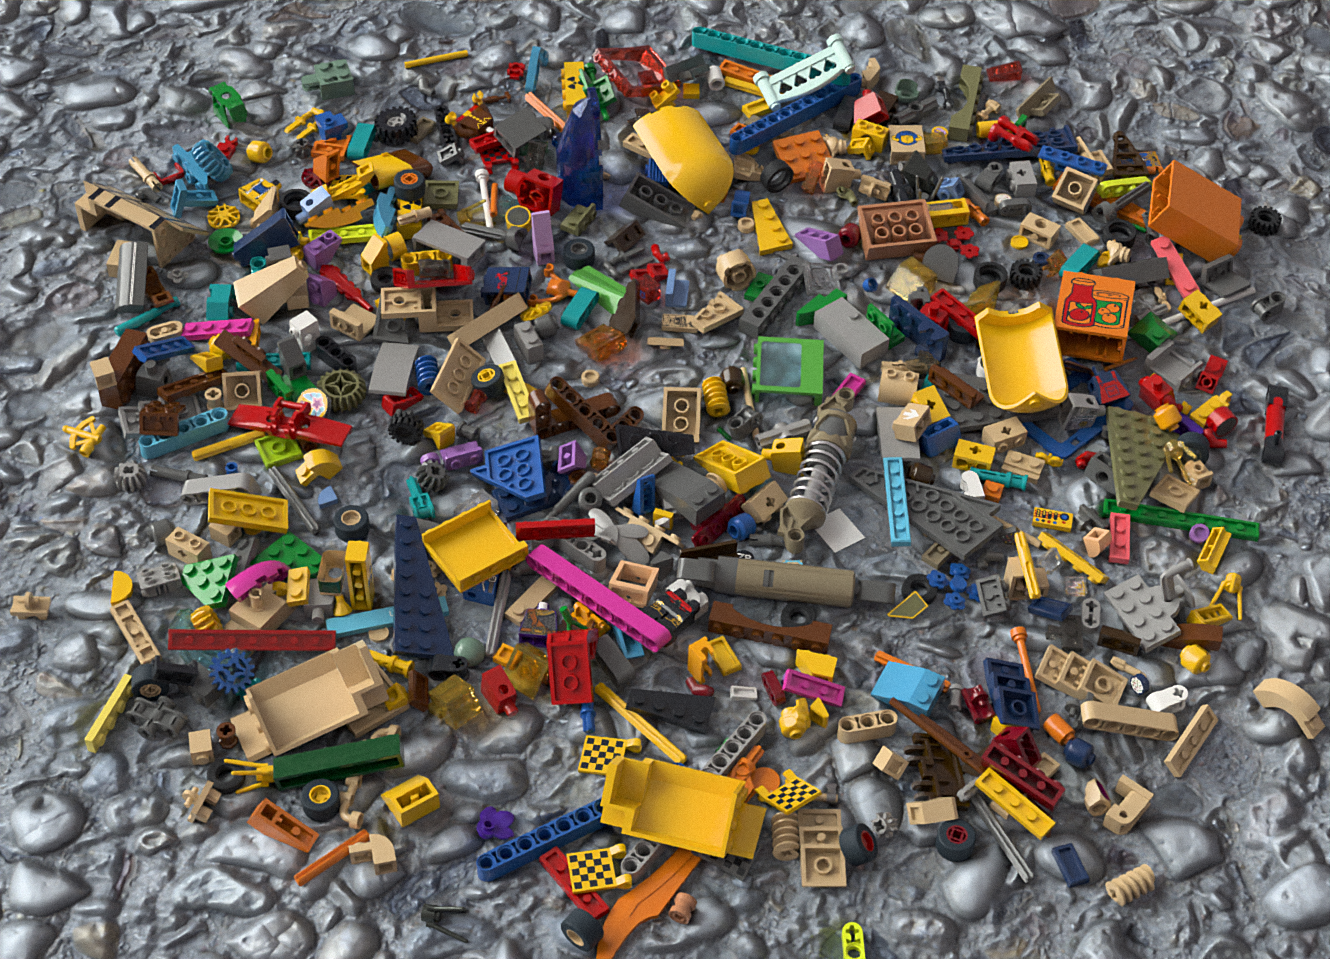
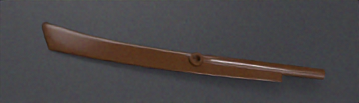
[889,697,1053,838]

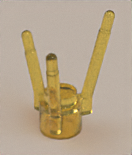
[456,199,496,226]
[1163,440,1197,486]

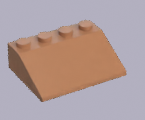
[857,199,937,261]

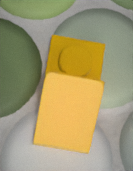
[423,422,455,451]

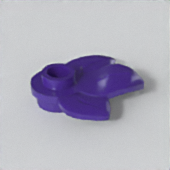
[477,806,515,840]

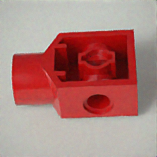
[504,168,564,217]

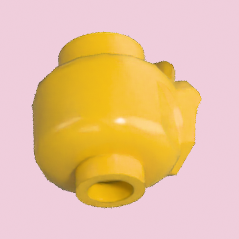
[779,697,811,740]

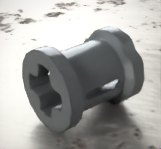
[456,421,481,442]

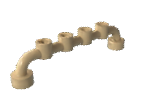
[339,724,401,830]

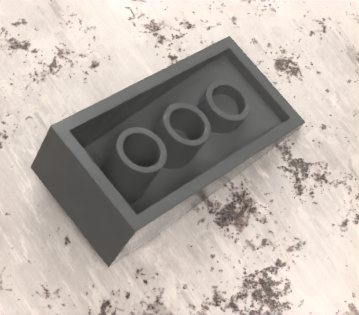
[619,172,696,229]
[645,461,725,526]

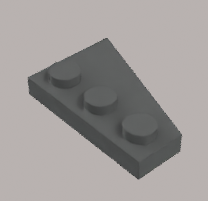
[372,294,409,344]

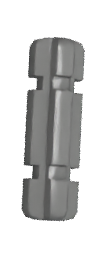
[957,775,981,802]

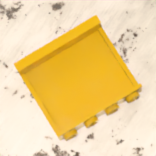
[422,499,528,593]

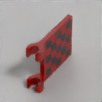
[479,145,519,175]

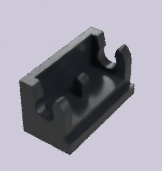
[151,655,199,686]

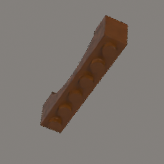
[708,601,833,655]

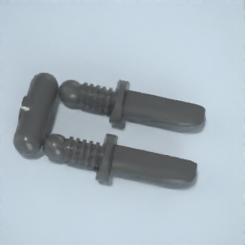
[602,247,655,279]

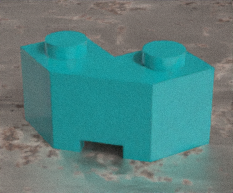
[206,284,236,321]

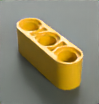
[401,250,453,276]

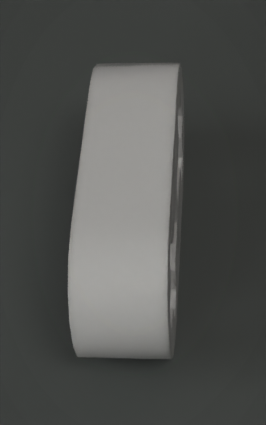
[1080,598,1101,634]

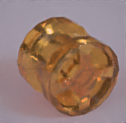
[590,447,611,471]

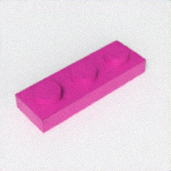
[782,669,845,708]

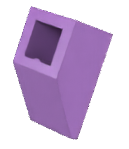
[303,229,342,270]
[307,273,337,307]

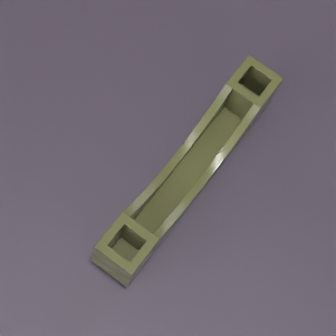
[947,64,984,142]

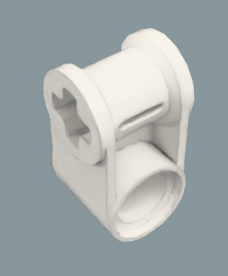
[1146,685,1188,714]

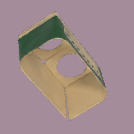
[317,550,346,596]

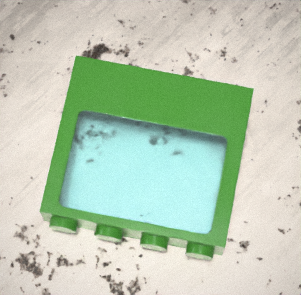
[752,336,824,406]

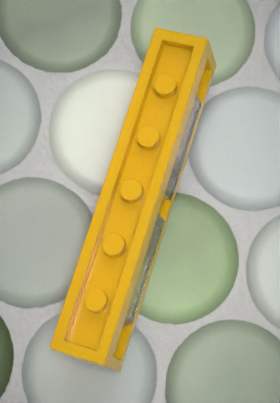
[926,198,970,228]

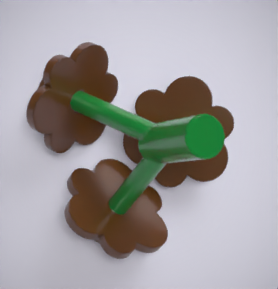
[558,606,595,631]

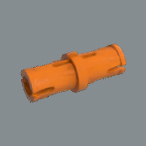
[965,198,990,227]

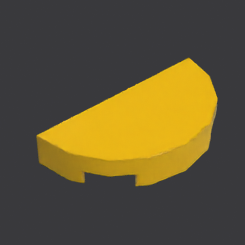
[110,571,134,606]

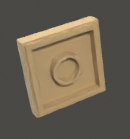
[1149,474,1200,513]

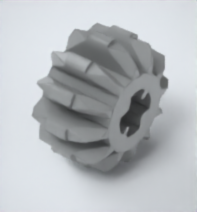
[113,460,147,492]

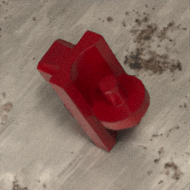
[961,684,995,724]

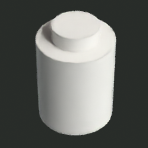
[705,66,725,91]

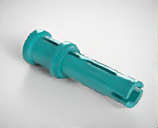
[970,467,1028,492]

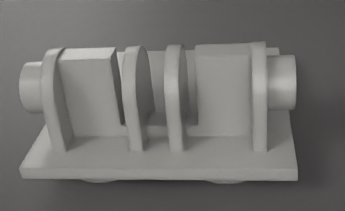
[136,562,183,598]

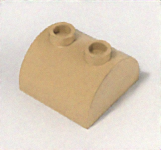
[877,368,919,406]

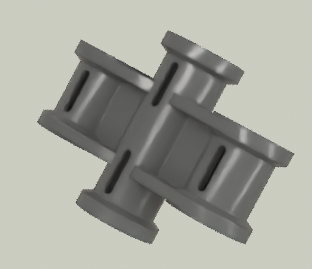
[125,696,189,740]

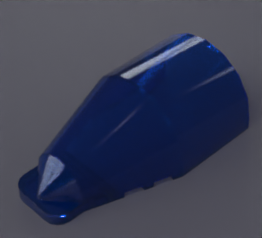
[556,87,603,210]

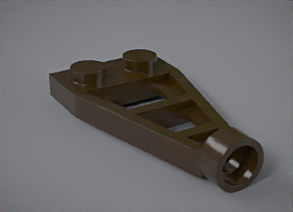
[1112,131,1149,180]

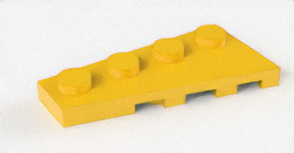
[751,198,793,256]

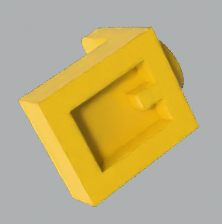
[846,137,875,160]

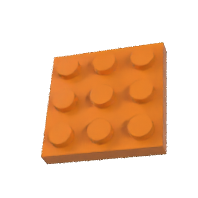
[771,130,832,184]

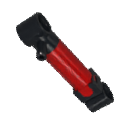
[1261,384,1288,466]

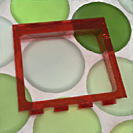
[592,45,681,98]

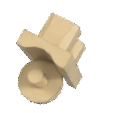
[858,174,892,201]
[10,592,52,620]
[182,780,221,823]

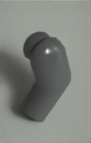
[785,394,814,407]

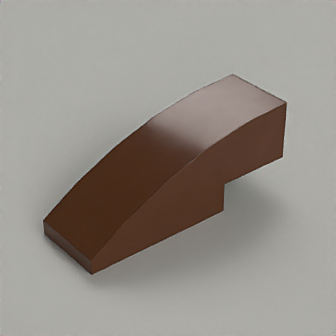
[1160,623,1223,652]

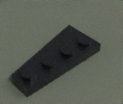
[615,424,696,457]
[625,688,716,735]

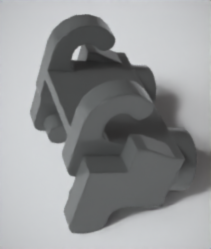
[908,286,930,311]

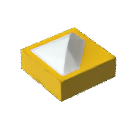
[653,508,674,530]

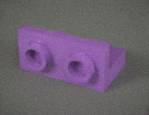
[440,440,483,471]

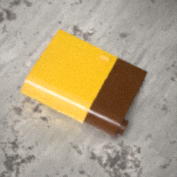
[352,149,433,190]

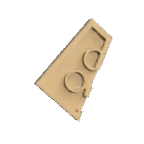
[691,291,744,334]

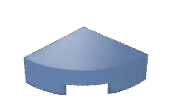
[318,485,338,509]

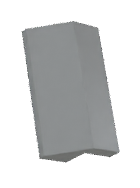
[590,437,673,507]

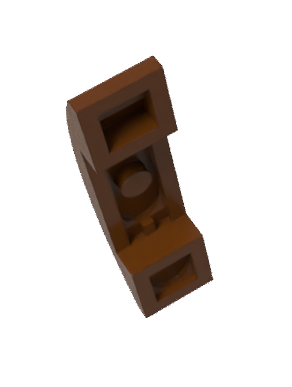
[145,265,174,308]

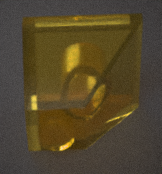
[504,642,549,700]

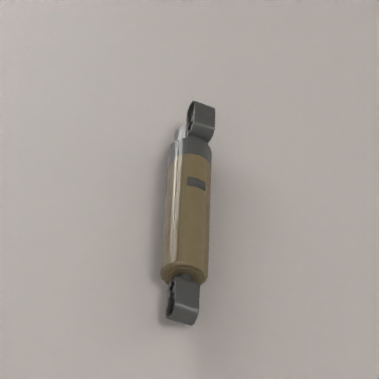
[676,556,896,608]

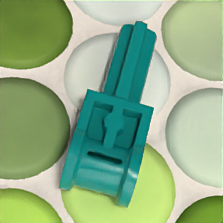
[406,476,436,519]

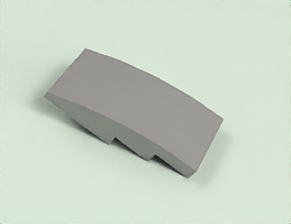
[368,342,419,396]
[118,395,201,439]
[876,407,920,461]

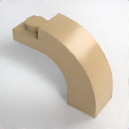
[1253,678,1325,739]

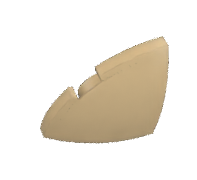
[733,153,764,181]

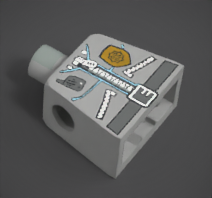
[1057,393,1106,431]

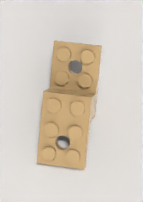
[381,287,474,333]

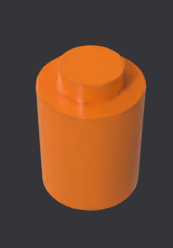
[1043,713,1076,746]

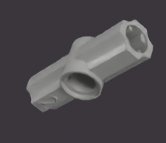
[755,419,812,450]

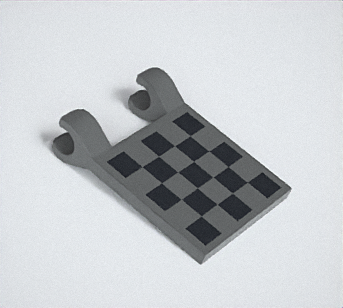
[691,842,763,882]

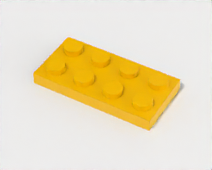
[208,488,288,534]

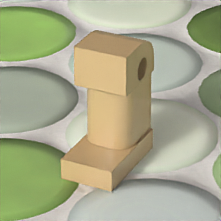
[1102,774,1154,835]

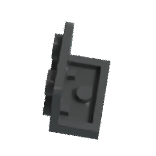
[1201,254,1251,298]

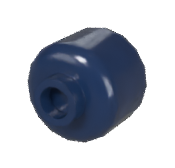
[1063,738,1097,769]

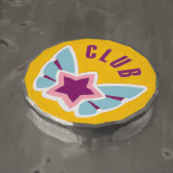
[295,388,331,418]

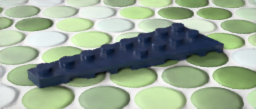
[942,125,1078,164]

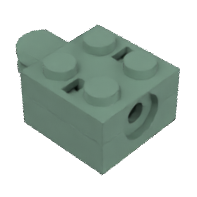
[301,59,355,100]

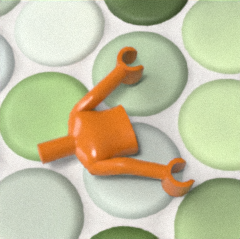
[528,263,578,308]

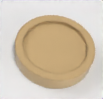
[368,627,389,643]

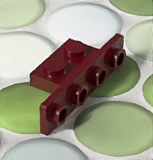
[690,494,746,547]

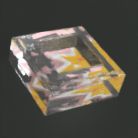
[1064,576,1087,597]

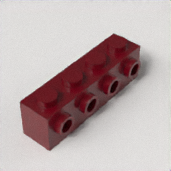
[981,741,1066,813]

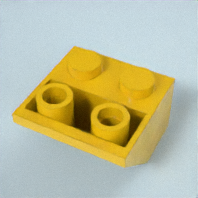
[381,775,440,828]

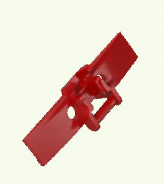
[227,397,353,447]

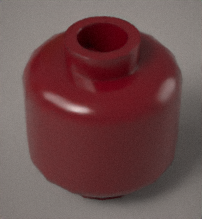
[838,223,861,248]

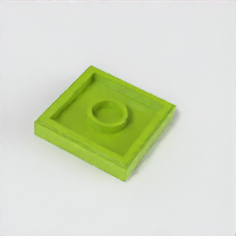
[254,435,303,470]

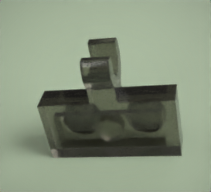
[1045,615,1083,653]

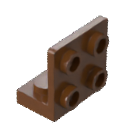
[139,401,186,436]

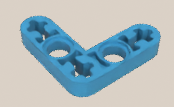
[525,46,549,94]

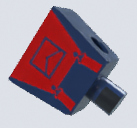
[1087,364,1131,407]

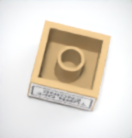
[1052,167,1099,215]

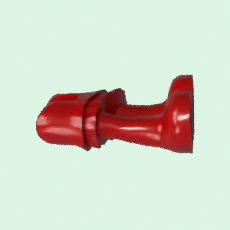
[988,115,1040,152]

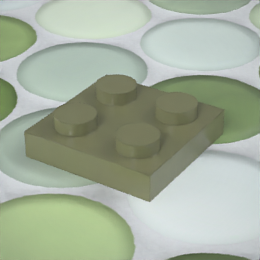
[423,180,459,209]

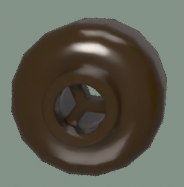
[720,366,745,394]
[906,462,936,485]

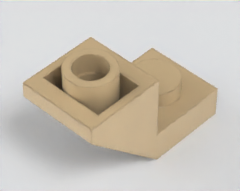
[861,58,880,90]
[906,797,958,825]

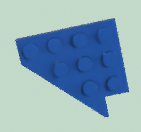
[470,435,547,502]

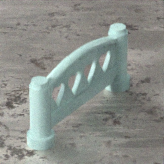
[753,34,855,111]

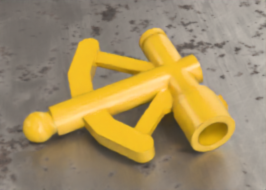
[62,416,107,458]

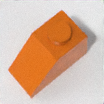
[313,149,340,183]

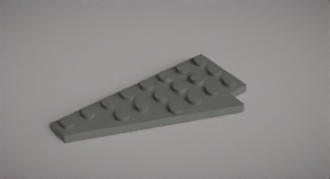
[937,373,1090,433]
[849,466,1003,561]

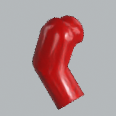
[651,244,670,264]
[1203,428,1227,448]
[1075,451,1096,469]

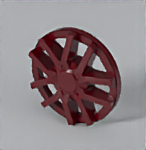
[301,167,333,189]

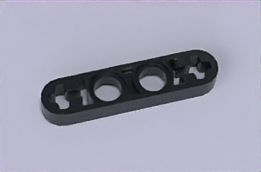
[434,105,458,148]

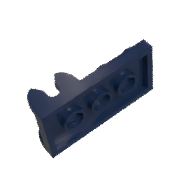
[888,294,949,363]
[492,460,578,522]

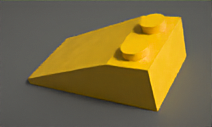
[693,440,771,494]

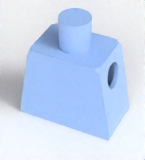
[295,185,335,225]

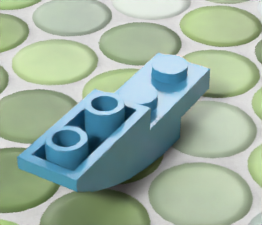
[172,144,210,190]
[373,186,397,237]

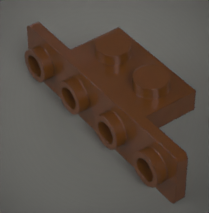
[214,330,283,383]

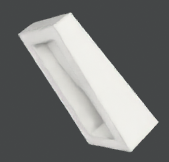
[730,686,757,701]

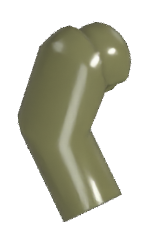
[836,186,859,207]

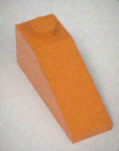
[247,798,319,853]

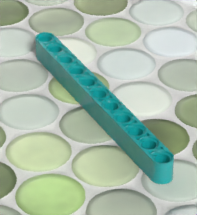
[692,26,851,86]

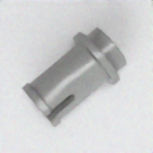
[948,684,963,712]

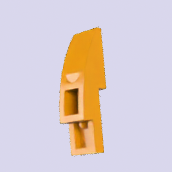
[304,197,374,229]

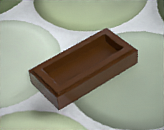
[408,669,429,713]

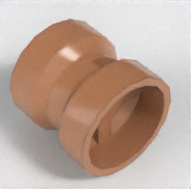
[668,892,697,924]

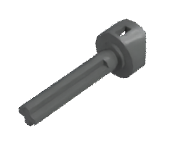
[1092,181,1152,224]
[462,222,528,251]

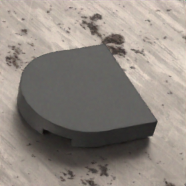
[919,244,959,283]

